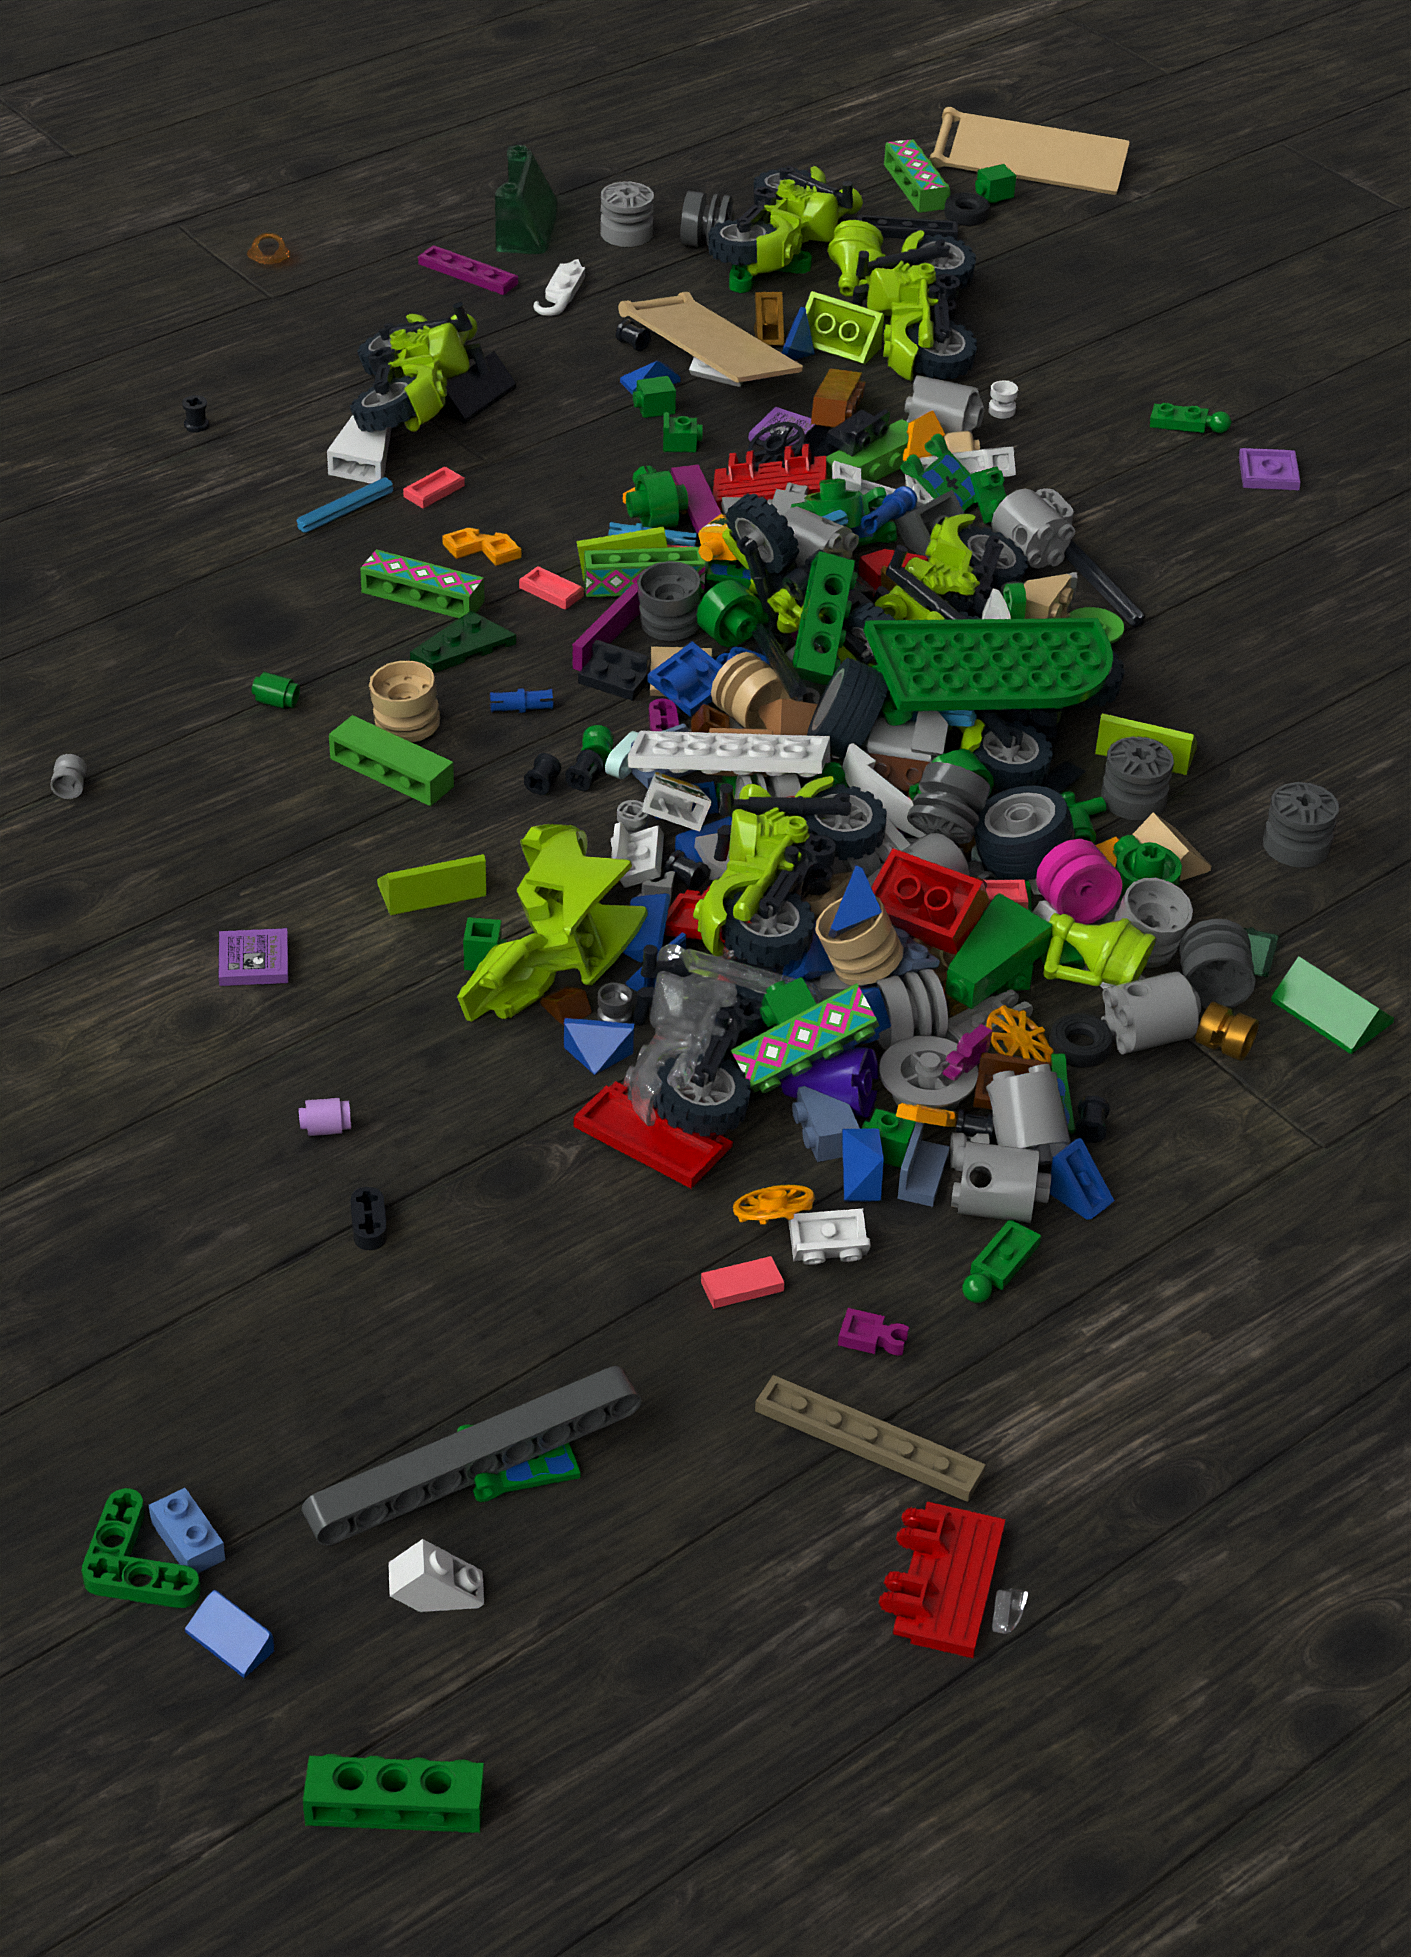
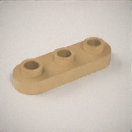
[803,872,853,919]

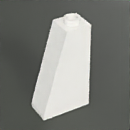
[327,415,391,483]

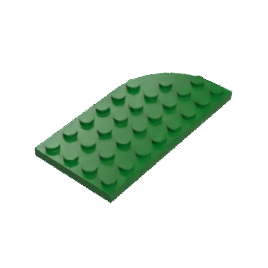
[863,618,1113,712]

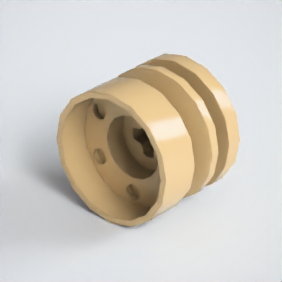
[711,652,794,730]
[369,661,440,743]
[815,896,904,986]

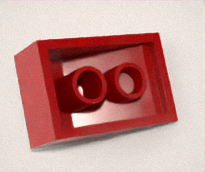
[871,848,989,955]

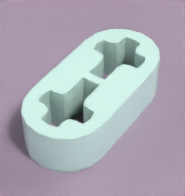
[605,731,639,779]

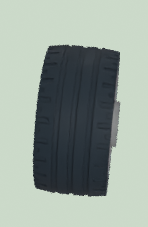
[807,658,888,759]
[974,785,1075,881]

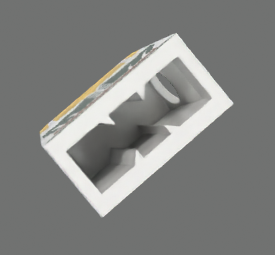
[642,772,711,832]

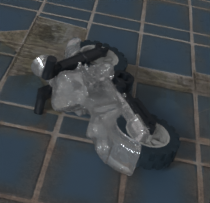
[624,944,812,1136]

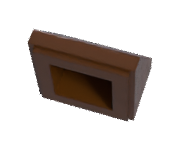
[691,704,730,733]
[540,986,592,1025]

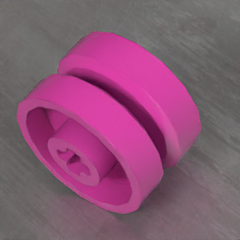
[1036,839,1123,925]

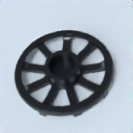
[747,422,806,471]

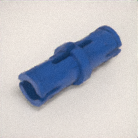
[490,688,553,713]

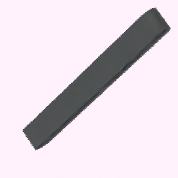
[302,1366,642,1545]

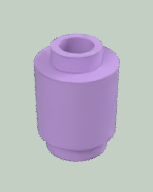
[299,1098,351,1136]

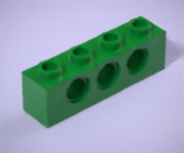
[792,551,857,685]
[303,1754,484,1833]

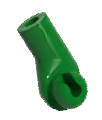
[1060,791,1106,816]

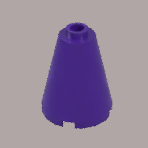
[778,1047,878,1118]

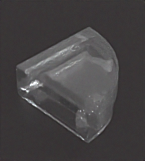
[992,1589,1028,1634]

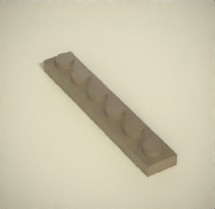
[755,1375,986,1502]

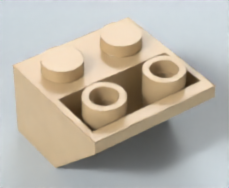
[1024,574,1074,619]

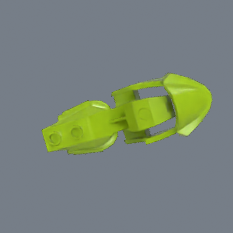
[457,824,648,1022]

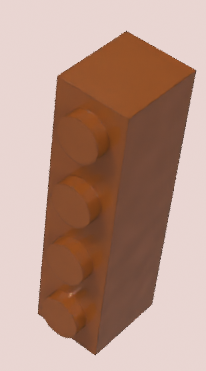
[811,368,866,427]

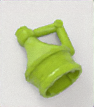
[827,220,886,297]
[1043,913,1157,986]

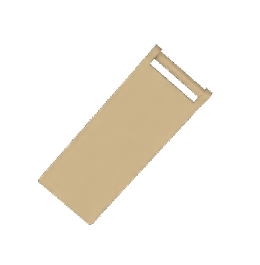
[929,107,1129,195]
[618,292,803,383]

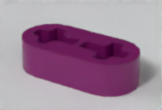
[648,698,679,731]

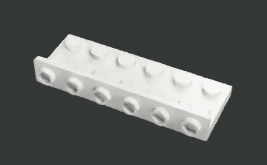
[628,731,830,777]

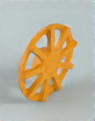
[986,1005,1054,1063]
[733,1185,815,1224]

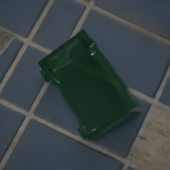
[495,145,557,254]

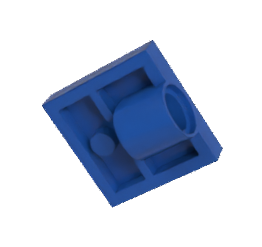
[648,641,722,717]

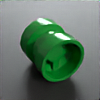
[581,725,614,768]

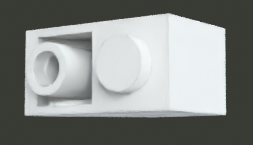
[389,1539,484,1612]

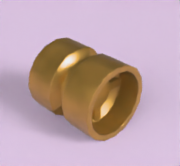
[1195,1002,1259,1061]

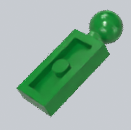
[1150,403,1231,433]
[962,1219,1041,1303]

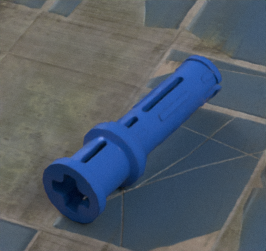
[860,486,917,534]

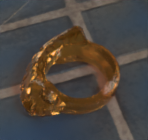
[247,233,291,264]

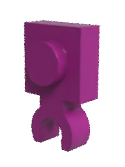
[943,1024,993,1081]
[838,1308,909,1356]

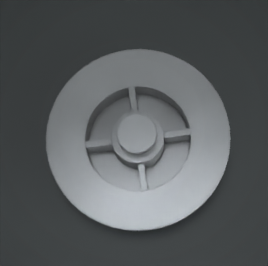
[879,1036,978,1111]

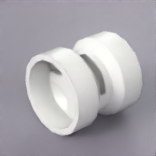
[988,380,1018,419]

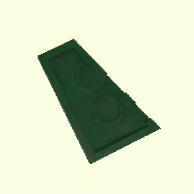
[410,611,516,673]

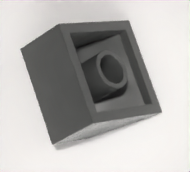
[893,490,971,559]

